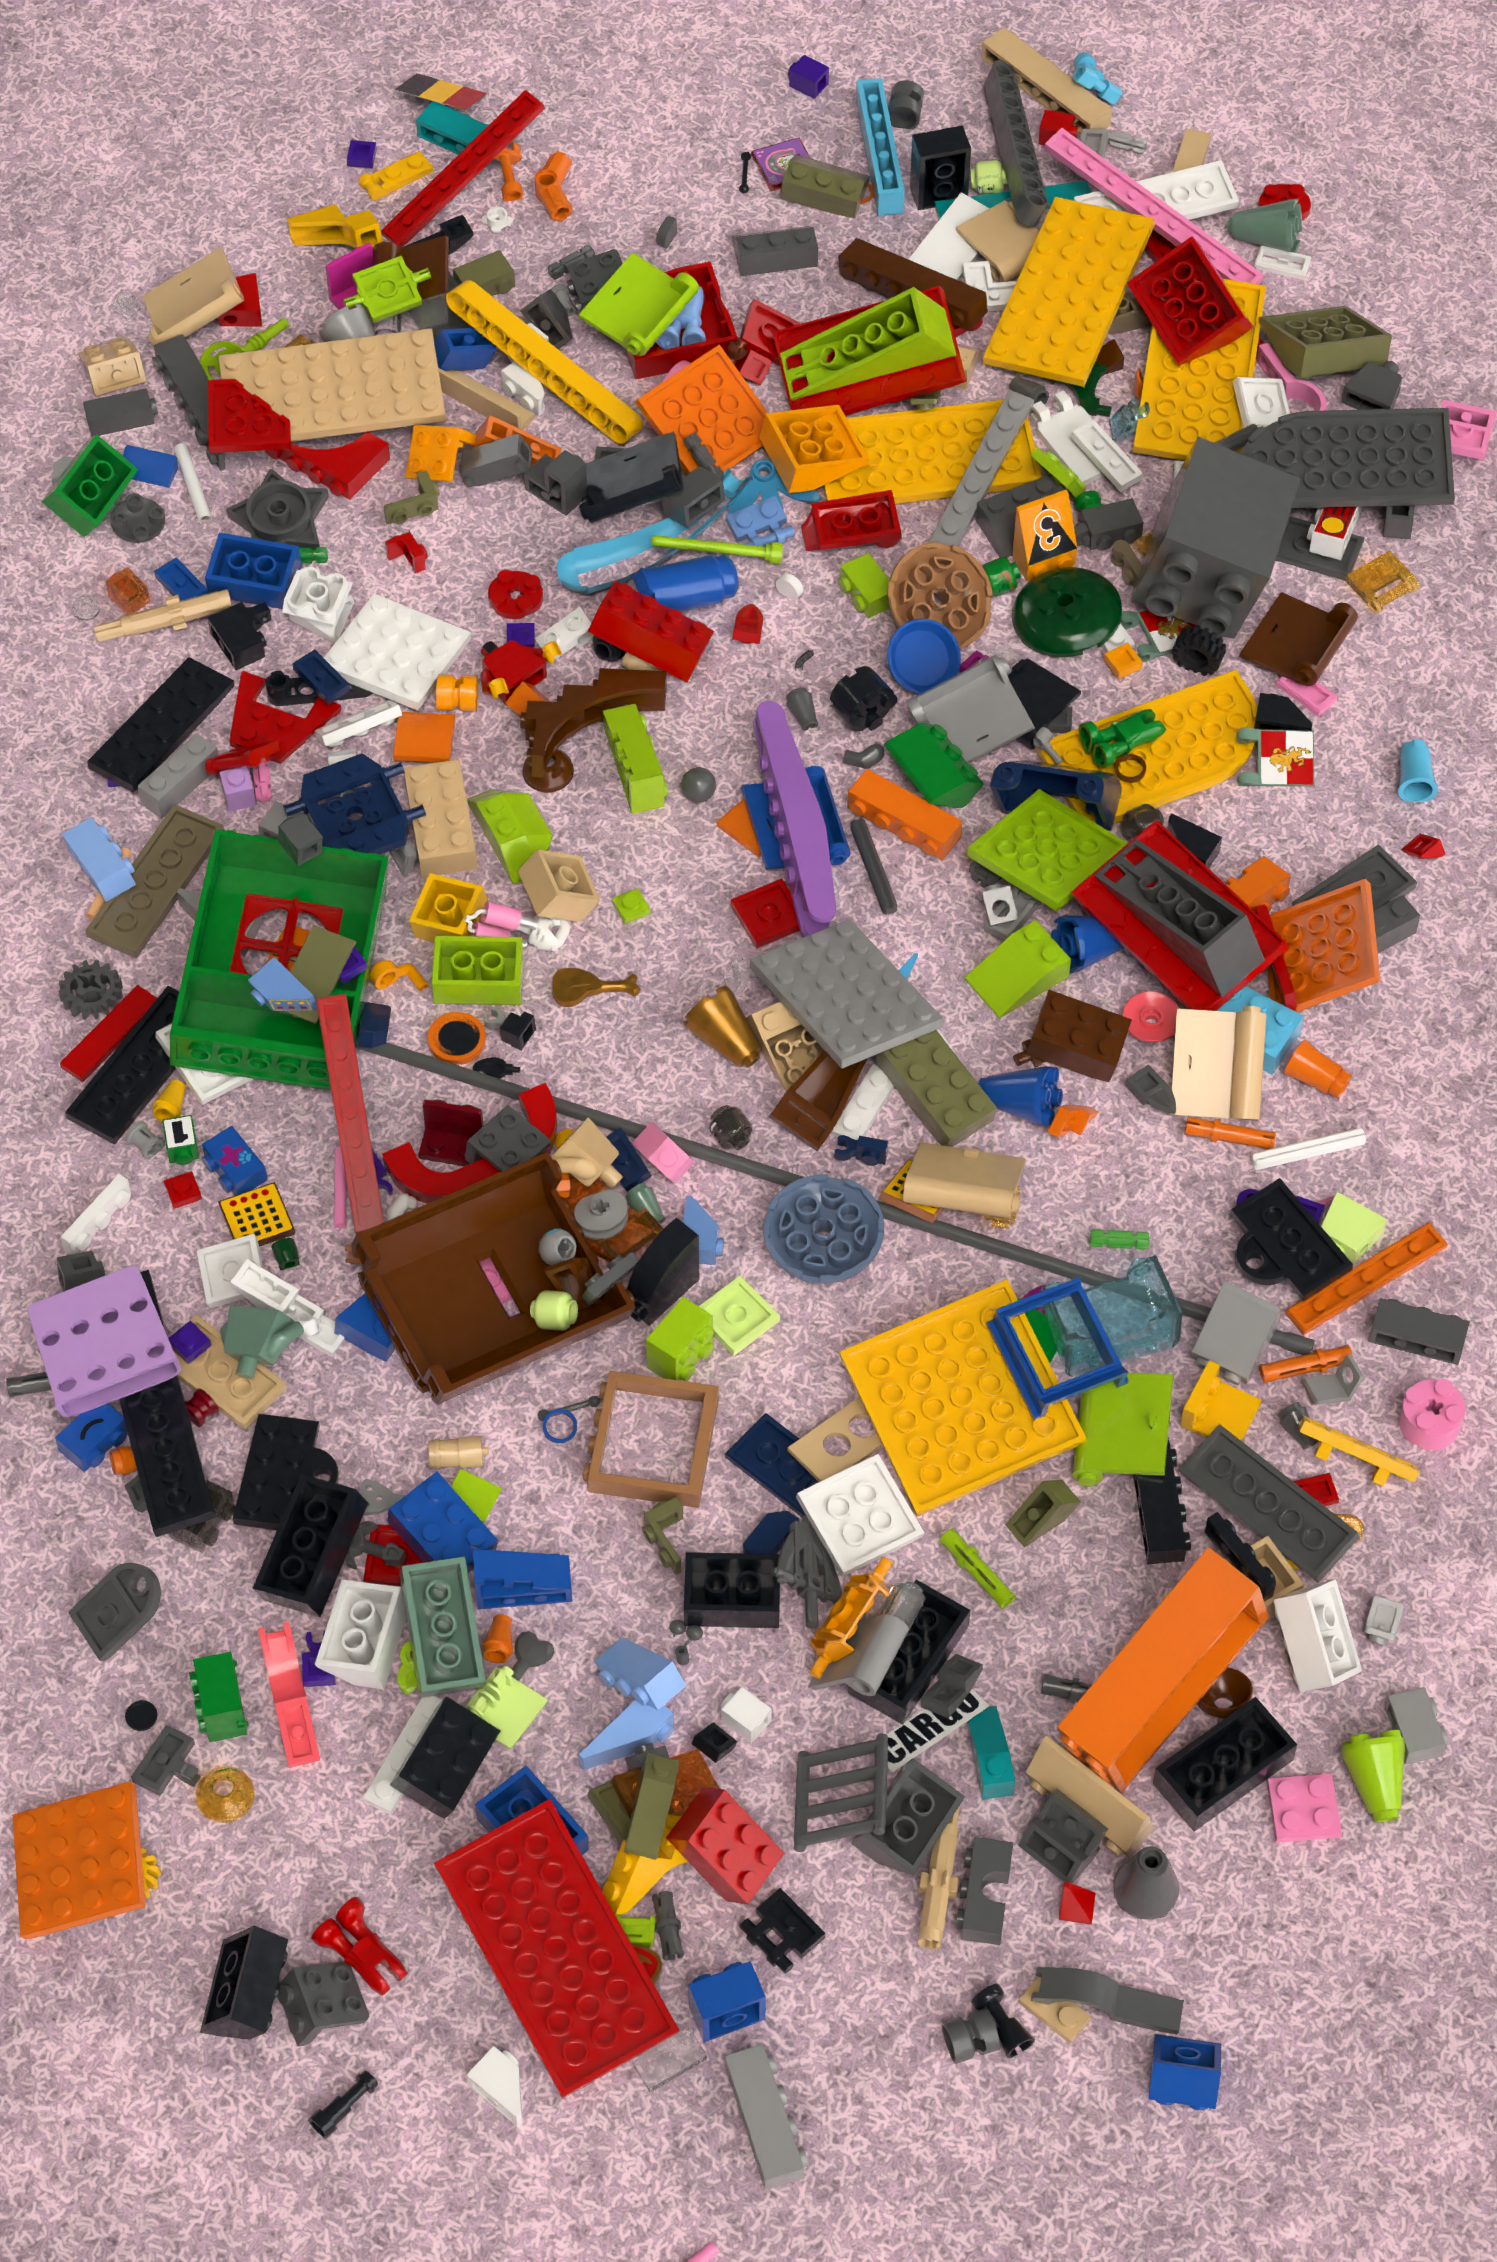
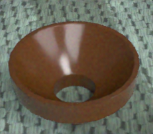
[523,749,574,793]
[1197,1667,1253,1718]

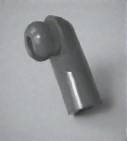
[843,744,885,769]

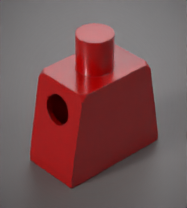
[218,273,262,327]

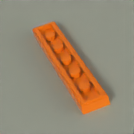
[1285,1222,1448,1336]

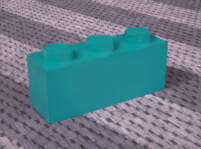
[416,101,488,155]

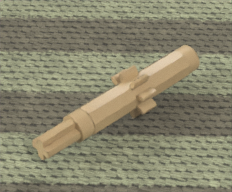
[94,589,232,642]
[918,1806,960,1950]

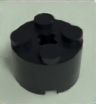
[830,666,898,731]

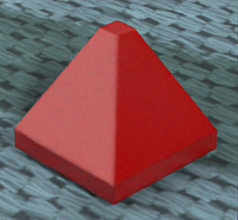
[1401,833,1445,859]
[1059,1882,1096,1925]

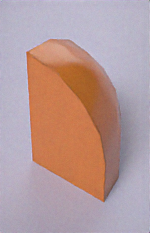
[505,681,550,716]

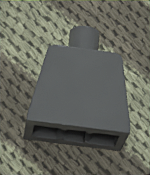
[1341,361,1403,410]

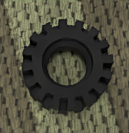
[1171,625,1226,676]

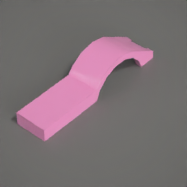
[1257,342,1326,411]

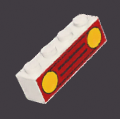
[1307,507,1363,560]

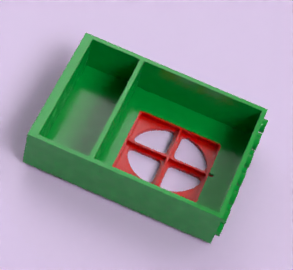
[170,829,388,1091]

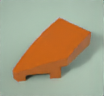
[1047,1105,1099,1138]

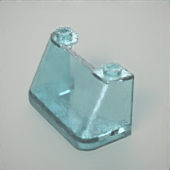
[1041,1255,1182,1377]

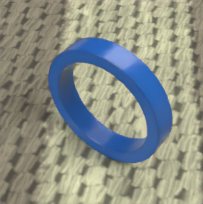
[542,1409,577,1443]

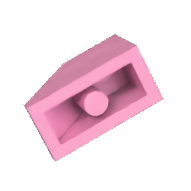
[632,1122,695,1183]

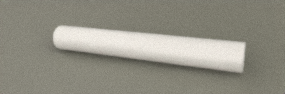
[174,443,212,524]

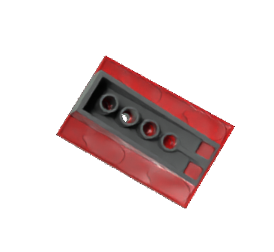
[1071,819,1289,1011]

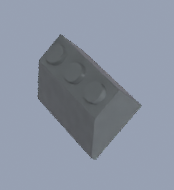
[732,226,818,276]
[976,475,1061,557]
[851,1758,965,1876]

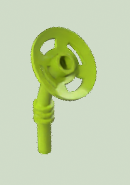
[200,318,289,380]

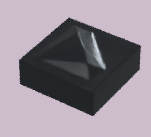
[691,1722,738,1763]

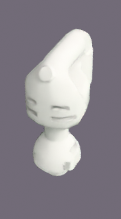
[505,917,570,951]

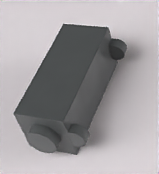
[83,388,158,437]
[459,433,532,488]

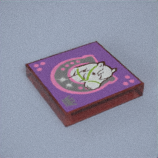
[751,137,810,192]

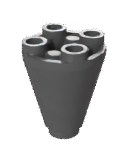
[1114,1846,1179,1920]

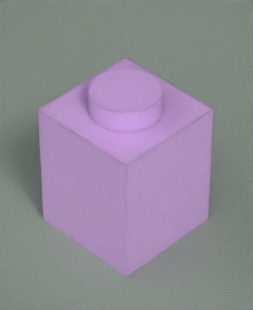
[219,766,256,812]

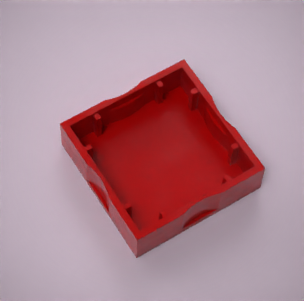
[624,261,738,380]

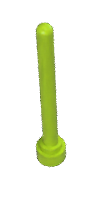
[651,535,783,565]

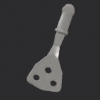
[359,1479,405,1516]

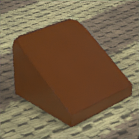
[1096,339,1124,374]

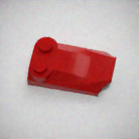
[801,490,902,551]

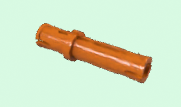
[1184,1116,1276,1149]
[1259,1344,1353,1384]

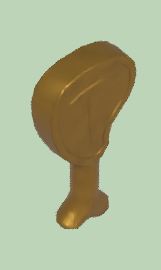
[552,968,641,1007]

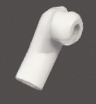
[387,1193,417,1221]

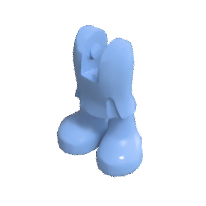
[656,287,706,350]

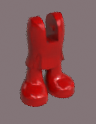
[311,1897,408,1996]

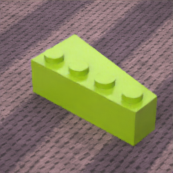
[603,704,668,814]

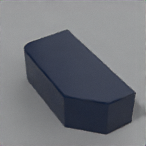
[358,1002,391,1048]
[743,1511,799,1554]

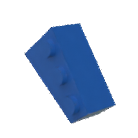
[473,1549,573,1610]

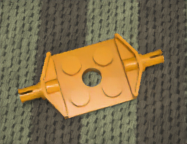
[808,1557,893,1679]

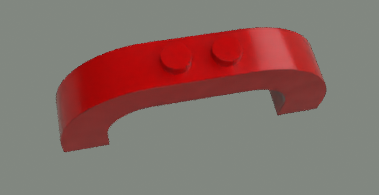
[382,1082,557,1204]

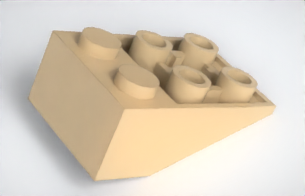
[746,1001,825,1092]

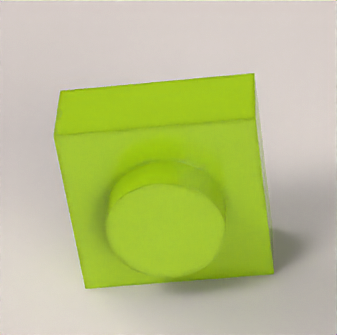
[612,888,651,924]

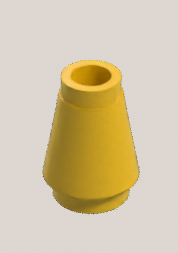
[152,1080,186,1123]

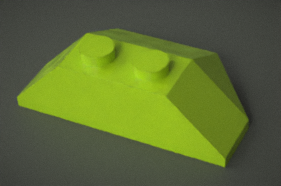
[467,789,553,884]

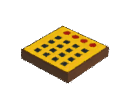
[218,1182,295,1247]

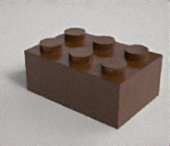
[1025,989,1132,1082]

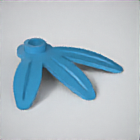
[728,459,821,527]

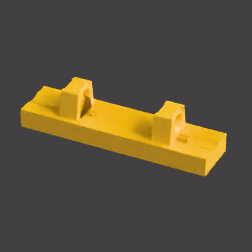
[1298,1415,1419,1486]

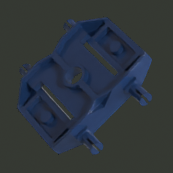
[283,753,426,854]

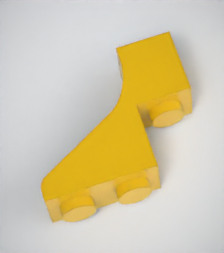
[286,204,383,248]
[602,1815,688,1915]

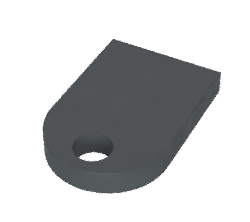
[68,1563,161,1661]

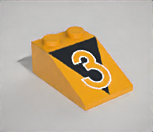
[1012,490,1077,582]

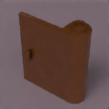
[1239,592,1358,686]

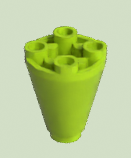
[1340,1730,1405,1823]

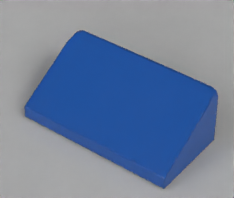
[123,445,178,488]

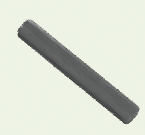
[850,818,897,915]

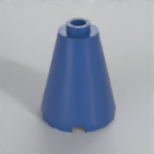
[1051,915,1124,974]

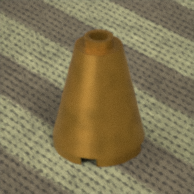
[683,985,761,1068]

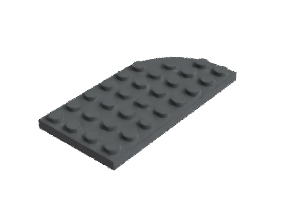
[1239,408,1455,508]

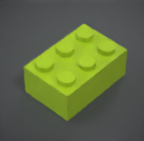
[432,936,524,1005]

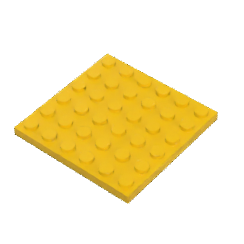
[839,1279,1087,1517]

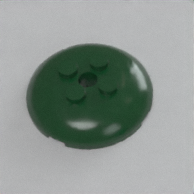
[1012,567,1122,657]

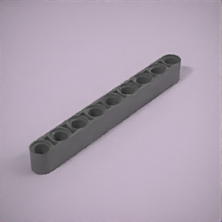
[984,61,1048,226]

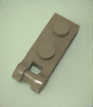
[1111,540,1146,606]

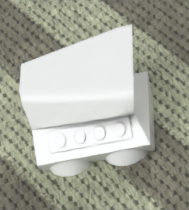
[282,567,354,643]

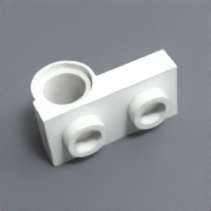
[535,607,594,659]

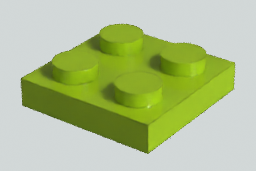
[1030,447,1087,499]

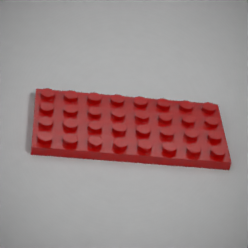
[434,1799,680,2099]

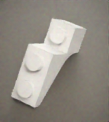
[501,322,549,416]

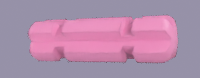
[252,762,272,802]

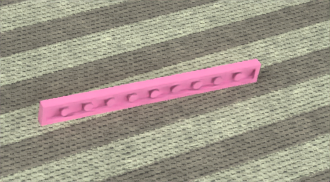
[1044,128,1264,284]

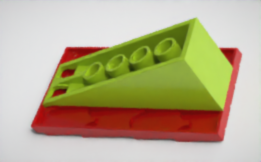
[772,286,967,416]

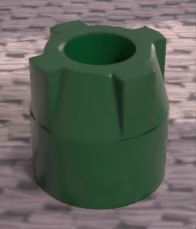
[271,1238,300,1271]

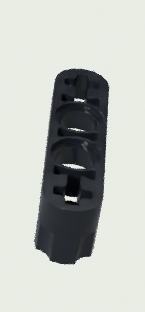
[265,671,373,706]

